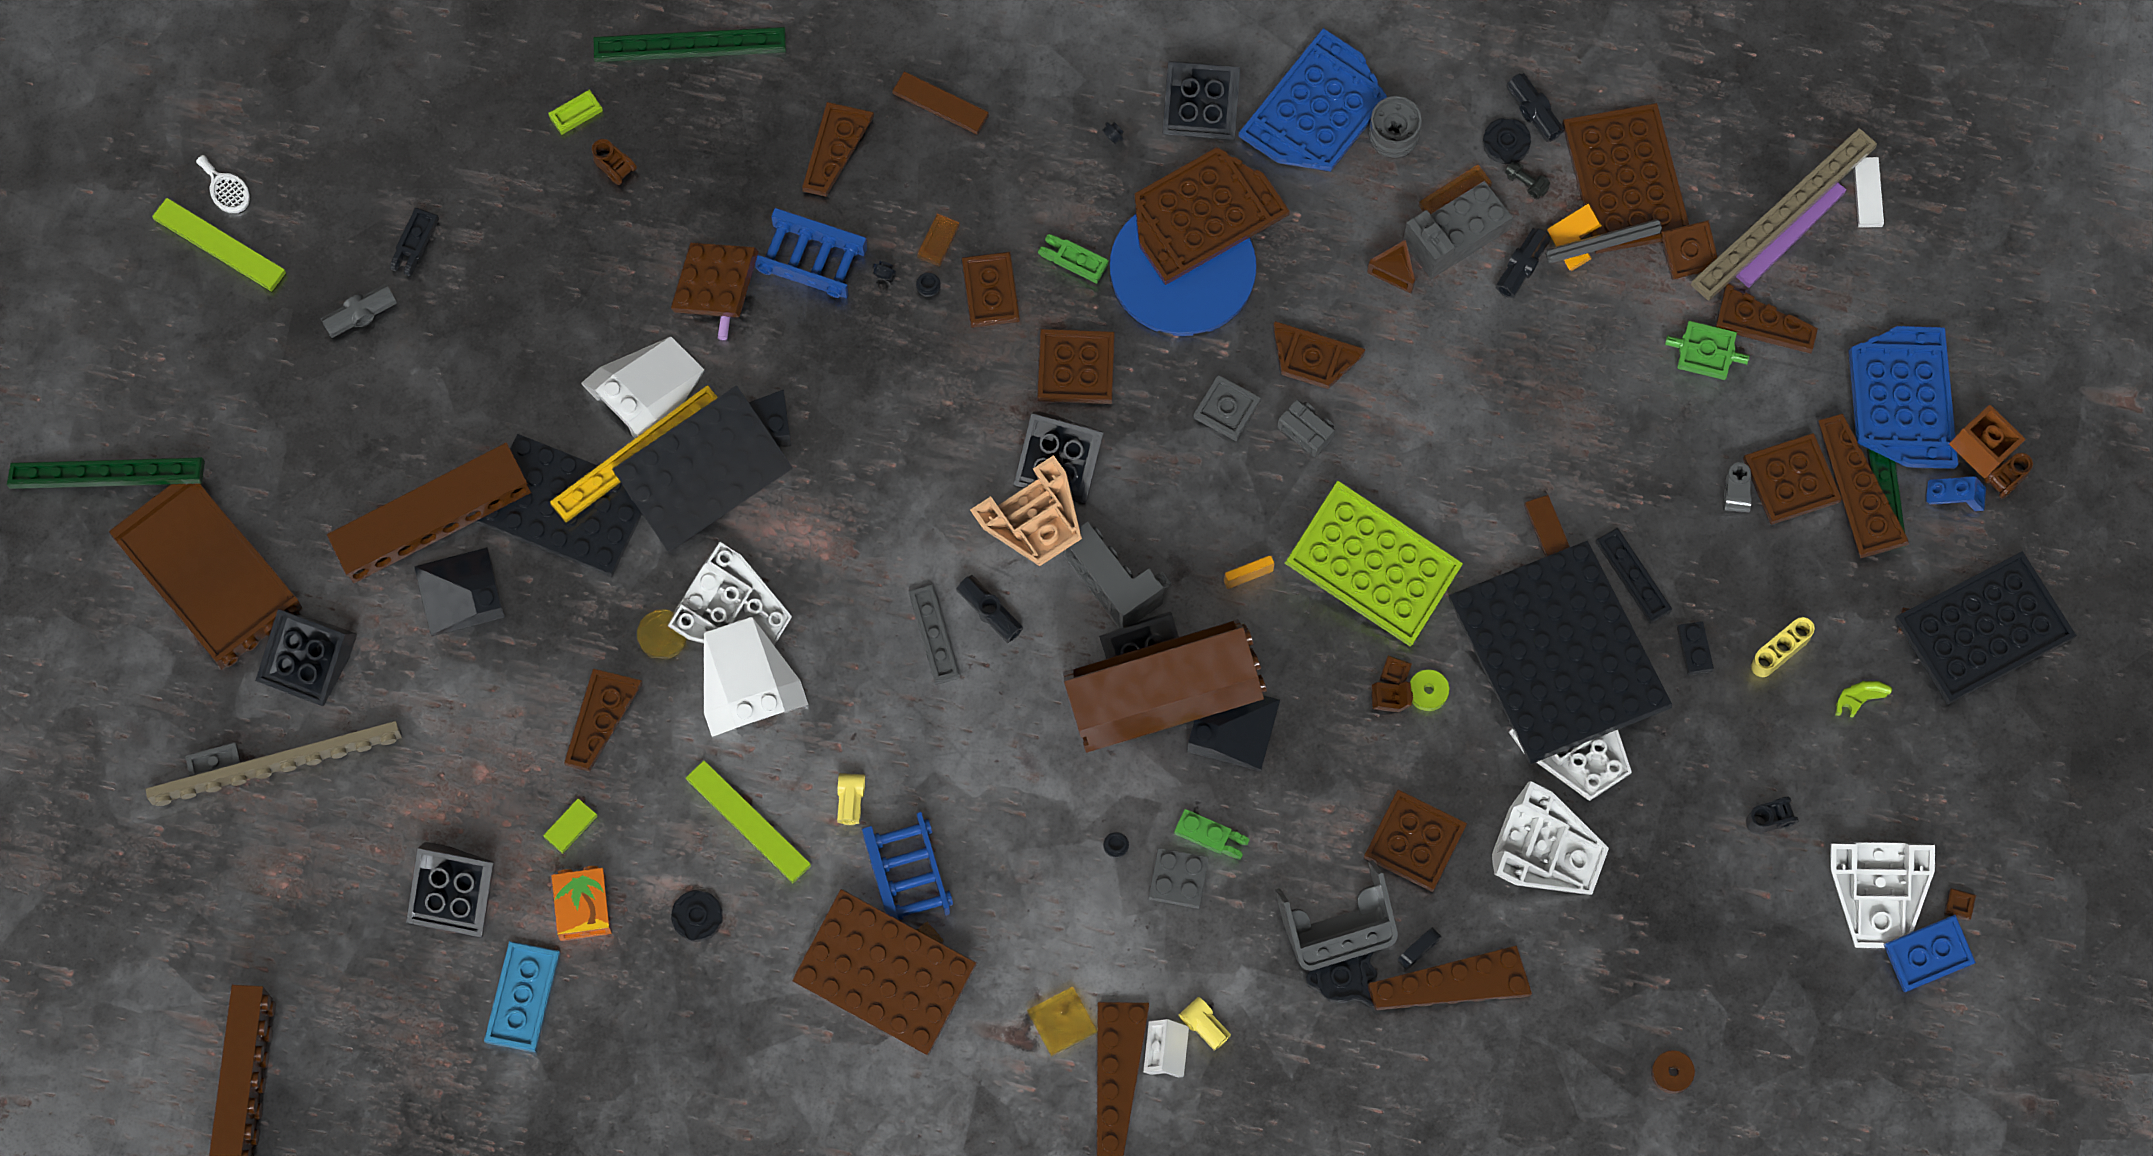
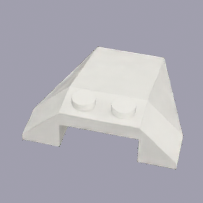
[581,337,704,438]
[704,617,808,737]
[1492,781,1609,895]
[1830,842,1935,948]

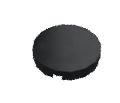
[1482,118,1531,165]
[671,890,723,942]

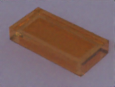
[917,214,960,267]

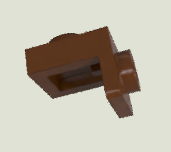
[1372,681,1413,712]

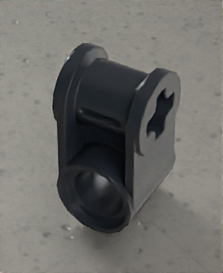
[1746,796,1799,834]

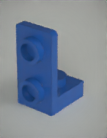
[1926,476,1986,511]

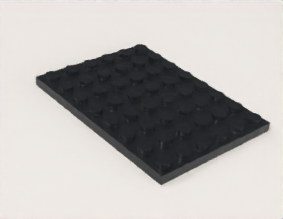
[1449,540,1672,764]

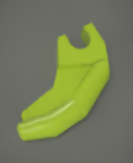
[1835,681,1892,717]

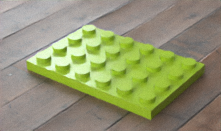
[1284,481,1463,646]

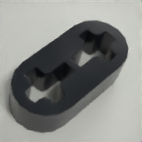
[1398,927,1442,969]

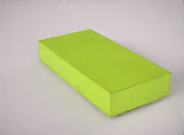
[548,89,603,135]
[543,799,598,854]

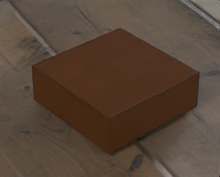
[1379,655,1412,685]
[1944,888,1976,921]

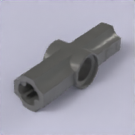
[320,284,397,338]

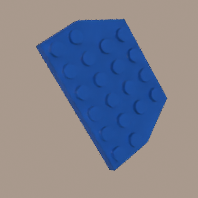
[1239,28,1387,172]
[1849,326,1958,469]

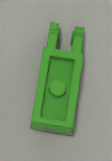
[1038,234,1109,284]
[1174,809,1249,860]

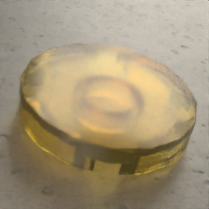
[637,609,687,659]

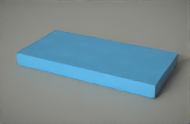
[484,941,561,1053]

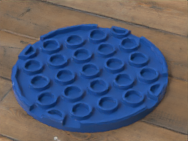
[1110,214,1256,336]

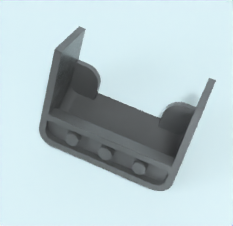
[1275,860,1398,970]

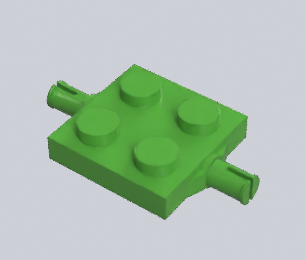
[1665,321,1750,380]

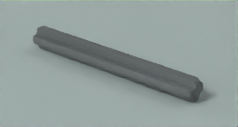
[1545,219,1662,263]

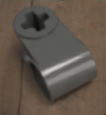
[1723,462,1751,513]

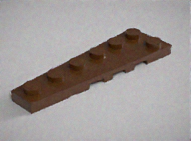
[1819,414,1909,559]
[1368,945,1532,1010]
[1097,1002,1149,1156]

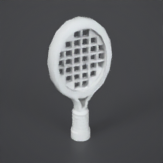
[196,155,251,213]

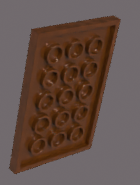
[1562,103,1689,254]
[792,889,977,1055]

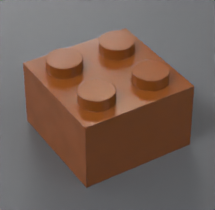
[1949,405,2026,479]

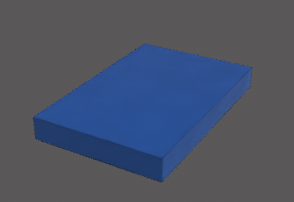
[1883,915,1976,992]

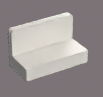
[1143,1019,1189,1077]

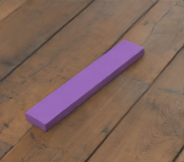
[1736,183,1846,288]

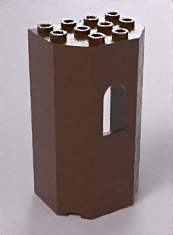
[1063,619,1267,753]

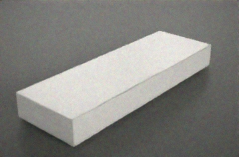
[1853,157,1884,227]

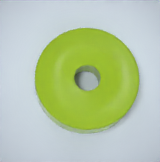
[1410,670,1449,711]

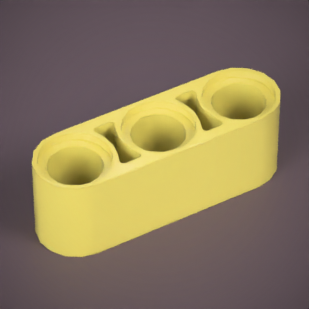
[1751,617,1815,677]

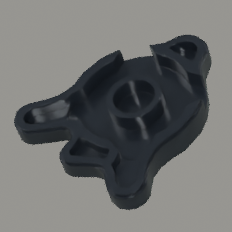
[1306,952,1378,1007]

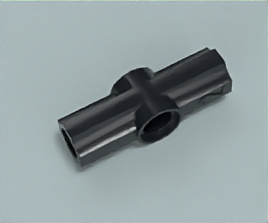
[1506,73,1564,142]
[1496,228,1551,298]
[956,575,1023,643]

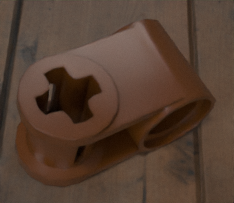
[592,139,637,185]
[1984,453,2033,499]

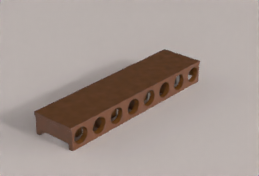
[327,442,531,583]

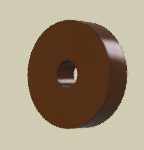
[1652,1050,1695,1094]

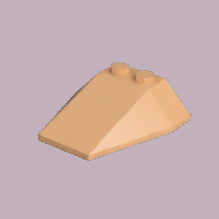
[970,455,1082,566]

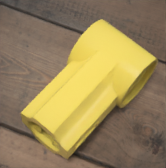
[837,773,865,825]
[1179,997,1231,1051]

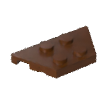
[1273,321,1365,389]

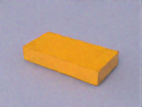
[1224,556,1274,589]

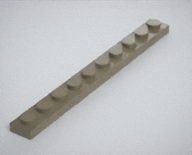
[1691,128,1877,301]
[145,721,402,806]

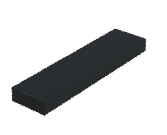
[1596,527,1672,624]

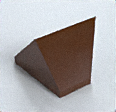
[1367,240,1415,294]

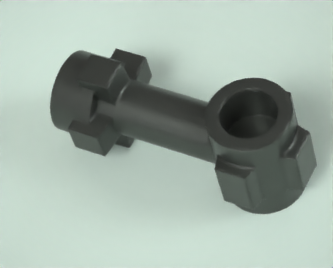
[1505,162,1550,199]

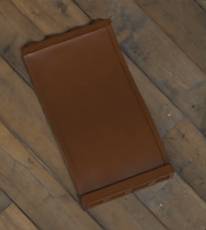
[109,484,302,670]

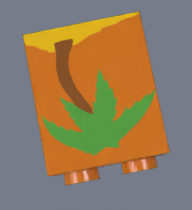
[551,866,612,941]

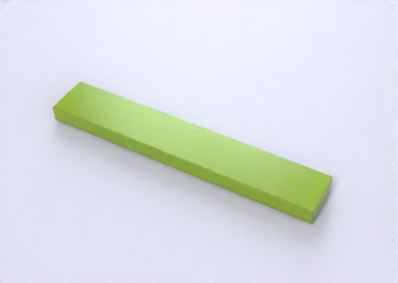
[152,198,286,292]
[686,761,811,884]

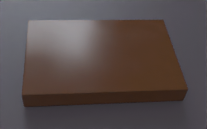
[962,252,1020,328]

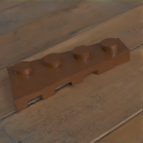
[802,102,874,197]
[1716,284,1818,354]
[564,669,643,772]

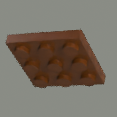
[671,243,759,317]
[1038,329,1114,404]
[1743,433,1842,525]
[1364,790,1467,892]

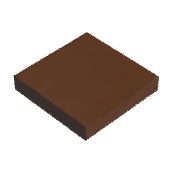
[1660,220,1718,280]

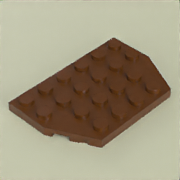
[1134,147,1290,285]

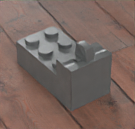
[1403,181,1513,279]
[1063,522,1171,629]

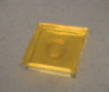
[1027,987,1097,1057]

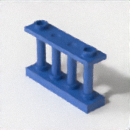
[755,208,867,298]
[862,812,953,920]

